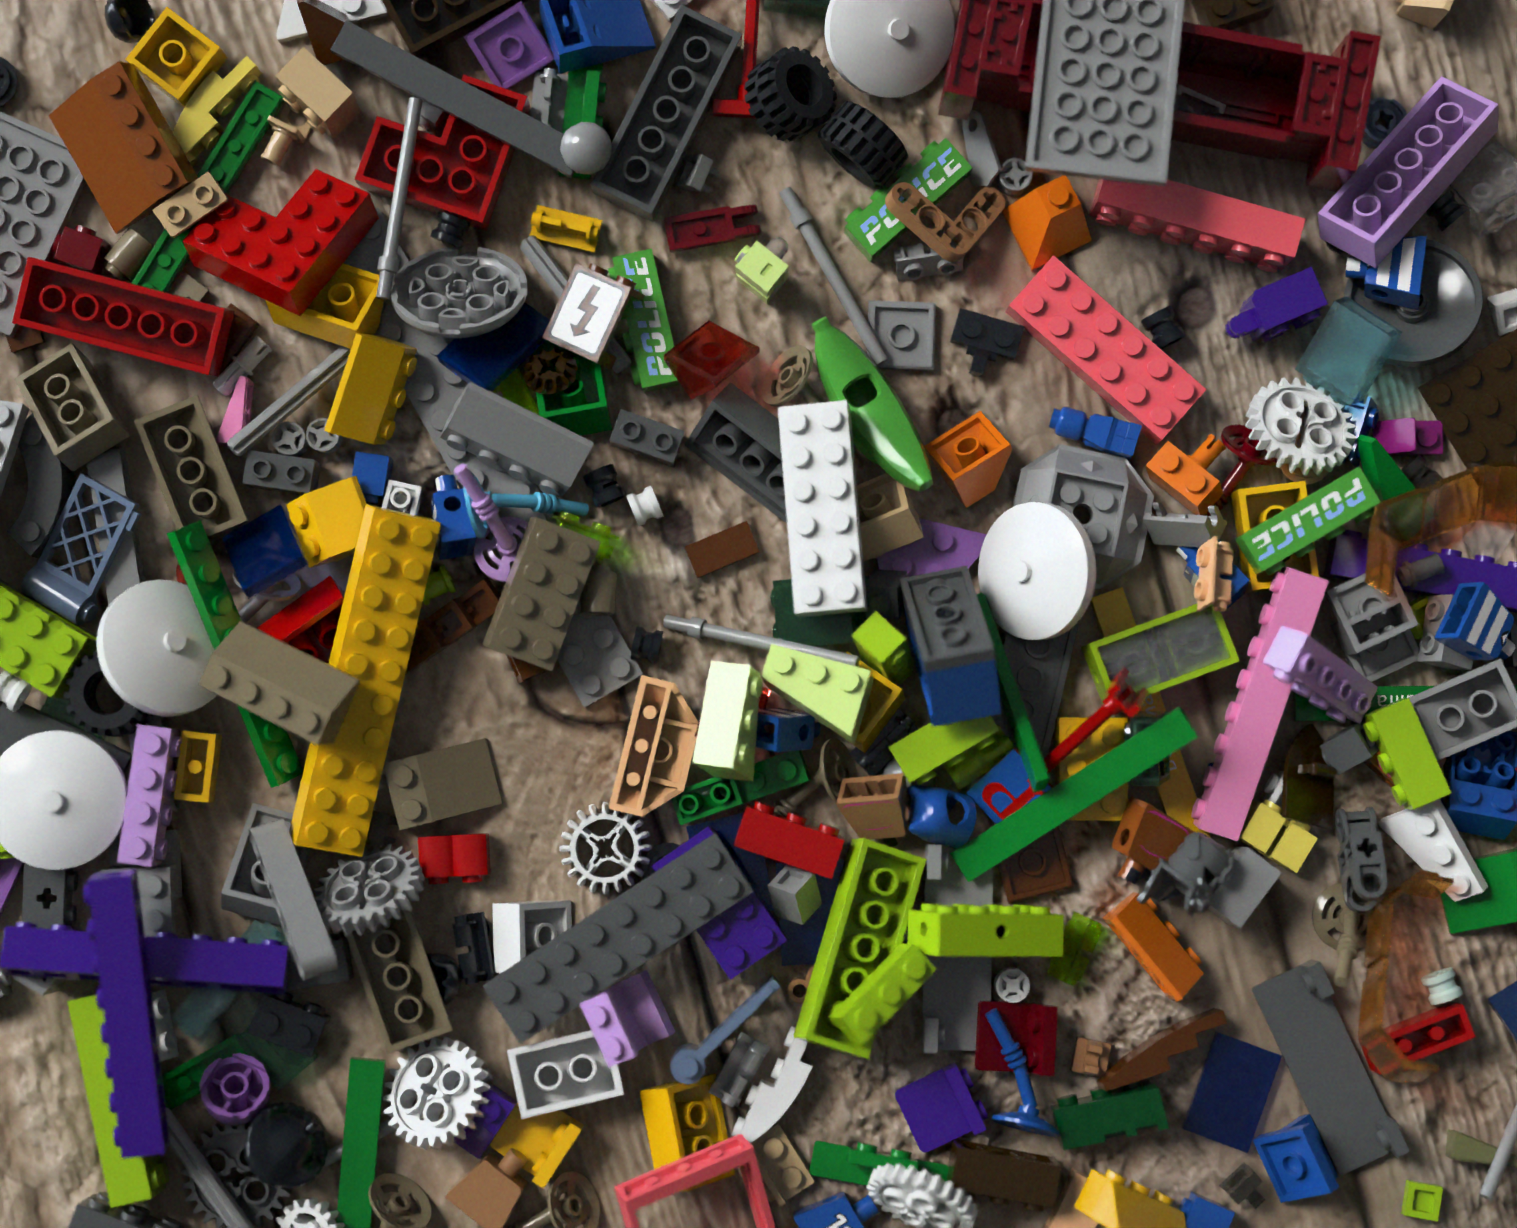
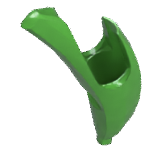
[811,316,933,492]

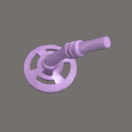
[454,464,528,582]

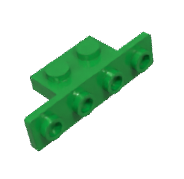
[558,63,607,180]
[809,1141,949,1185]

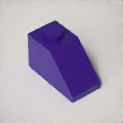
[454,1083,518,1159]

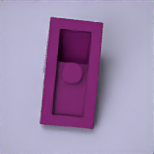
[1372,418,1443,456]

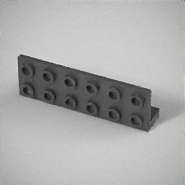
[1252,959,1410,1175]

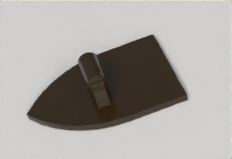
[1282,724,1336,830]

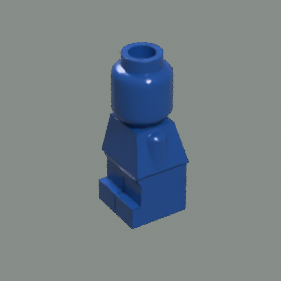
[1048,407,1142,460]

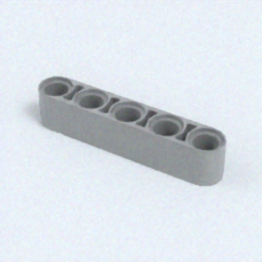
[249,819,338,980]

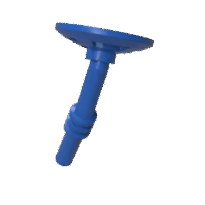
[985,1008,1060,1137]

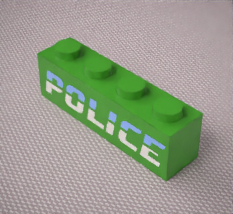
[844,138,973,262]
[608,248,683,393]
[1235,466,1380,575]

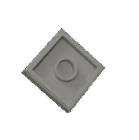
[866,300,936,371]

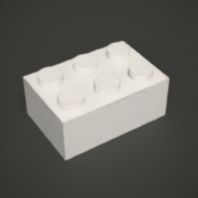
[507,1030,624,1119]

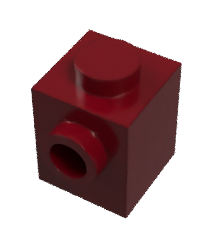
[53,225,111,275]

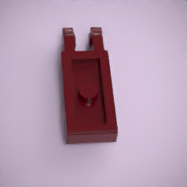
[664,204,762,253]

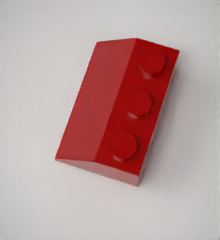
[257,575,345,664]

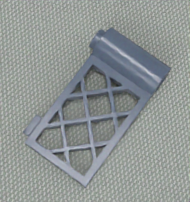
[21,473,142,626]
[670,975,781,1084]

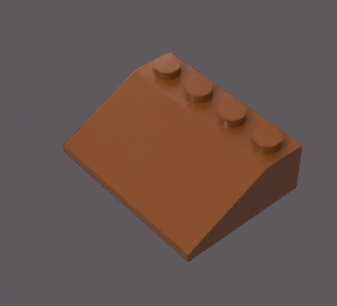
[49,61,198,234]

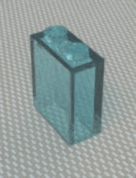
[1295,296,1403,406]

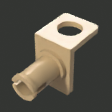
[260,104,311,167]

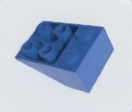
[539,0,656,74]
[1439,731,1517,840]

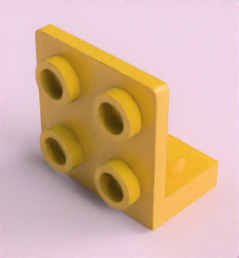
[490,1102,584,1189]

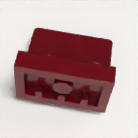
[975,1001,1058,1076]

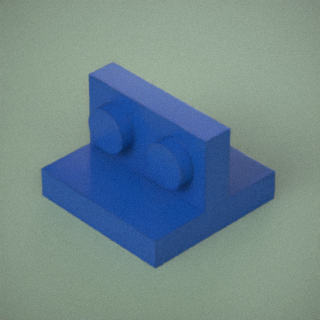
[1253,1114,1339,1203]

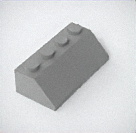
[439,382,594,497]

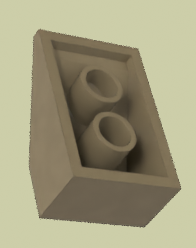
[383,738,503,830]

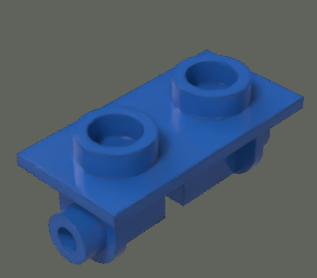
[1342,395,1379,468]

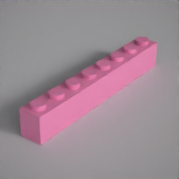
[1191,566,1329,841]

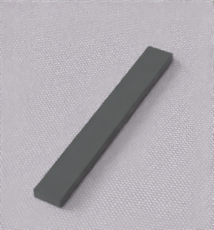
[330,20,575,178]

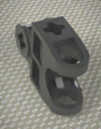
[1335,807,1387,914]

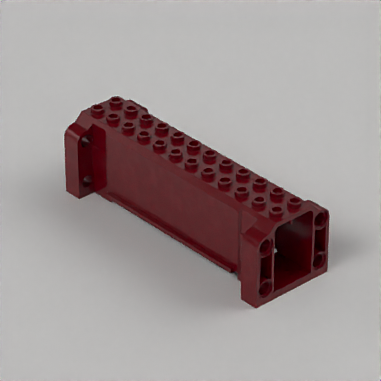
[938,0,1382,192]

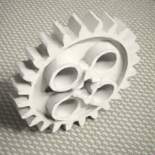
[1245,377,1356,476]
[383,1036,490,1150]
[866,1163,978,1228]

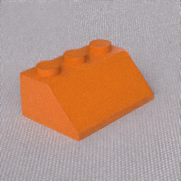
[1102,892,1204,1002]

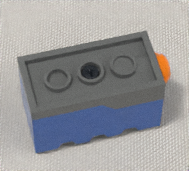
[900,566,1001,727]

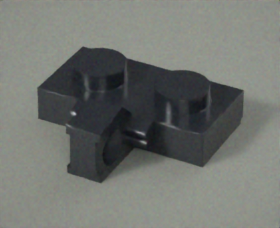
[950,308,1025,377]

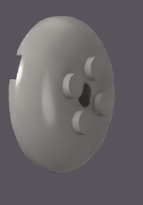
[391,247,527,338]

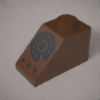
[297,0,356,65]

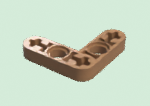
[885,182,1005,262]

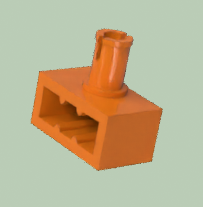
[1146,434,1226,515]

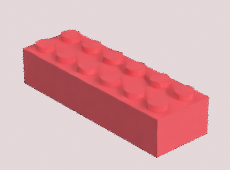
[1089,179,1306,272]
[1005,255,1207,445]

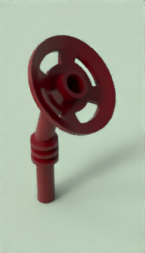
[1194,425,1278,516]

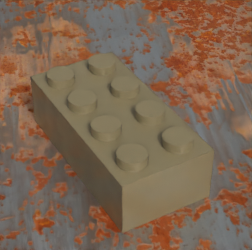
[482,517,601,671]

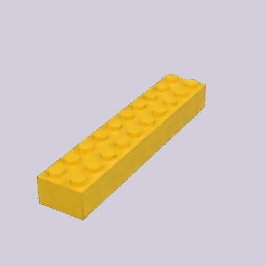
[289,504,441,857]

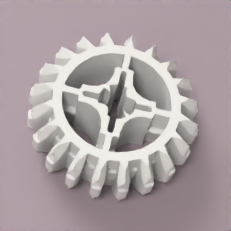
[559,802,652,894]

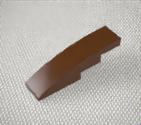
[405,578,501,675]
[1096,1008,1227,1091]

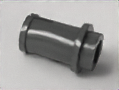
[1397,553,1445,588]

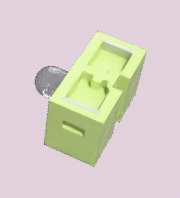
[734,237,789,304]

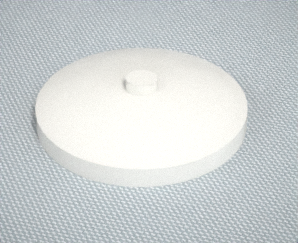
[824,0,954,98]
[978,502,1096,640]
[97,580,217,717]
[0,730,128,870]

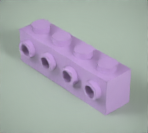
[1263,625,1378,724]
[117,724,182,867]

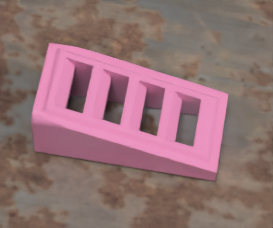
[216,376,254,447]

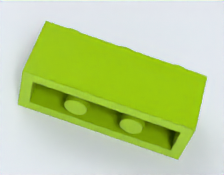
[852,611,914,684]
[1363,698,1451,810]
[889,716,999,785]
[829,944,937,1044]

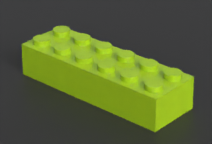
[793,838,926,1059]
[67,993,169,1208]

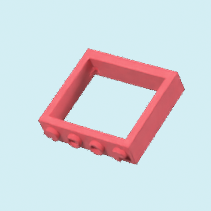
[614,1134,775,1228]

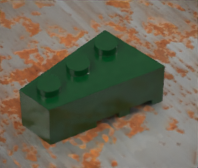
[1050,1080,1169,1150]

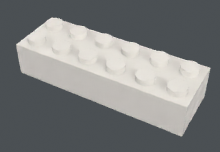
[778,400,867,617]

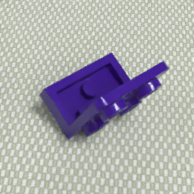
[895,1062,989,1152]

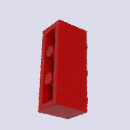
[734,801,845,879]
[1358,1001,1476,1074]

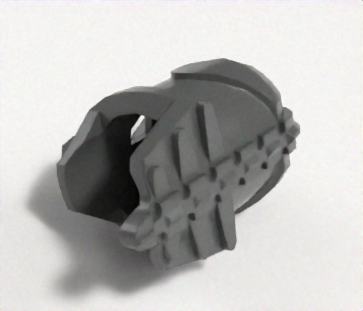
[1137,832,1236,916]

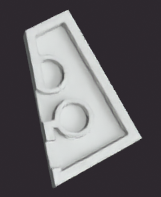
[1377,799,1488,902]

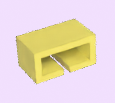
[1239,799,1318,873]

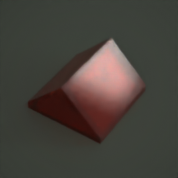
[664,320,760,400]

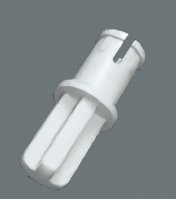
[213,335,272,396]

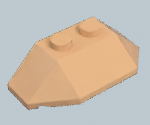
[608,675,700,817]

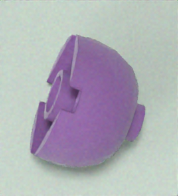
[200,1053,271,1126]

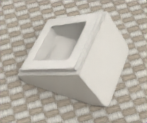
[1487,289,1517,336]

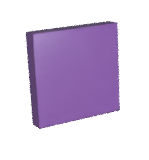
[463,0,555,89]

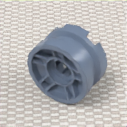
[1362,97,1407,149]

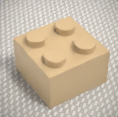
[275,47,361,139]

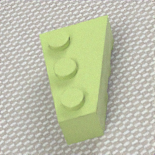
[761,644,874,745]

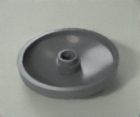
[1343,239,1483,367]

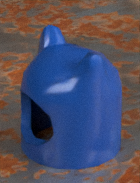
[907,785,977,849]

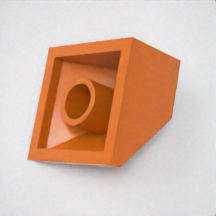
[1002,175,1092,271]
[924,411,1012,508]

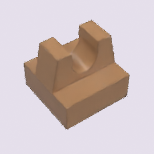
[1070,1036,1112,1077]

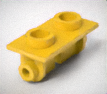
[530,205,603,253]

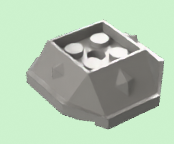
[1013,444,1154,590]

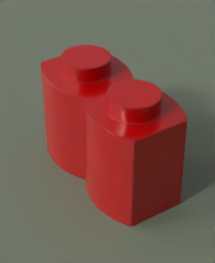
[418,833,491,884]

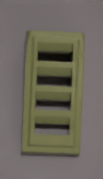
[1445,1129,1517,1167]

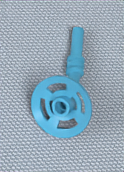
[463,471,589,539]

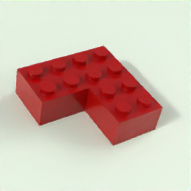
[355,74,530,231]
[182,169,379,316]

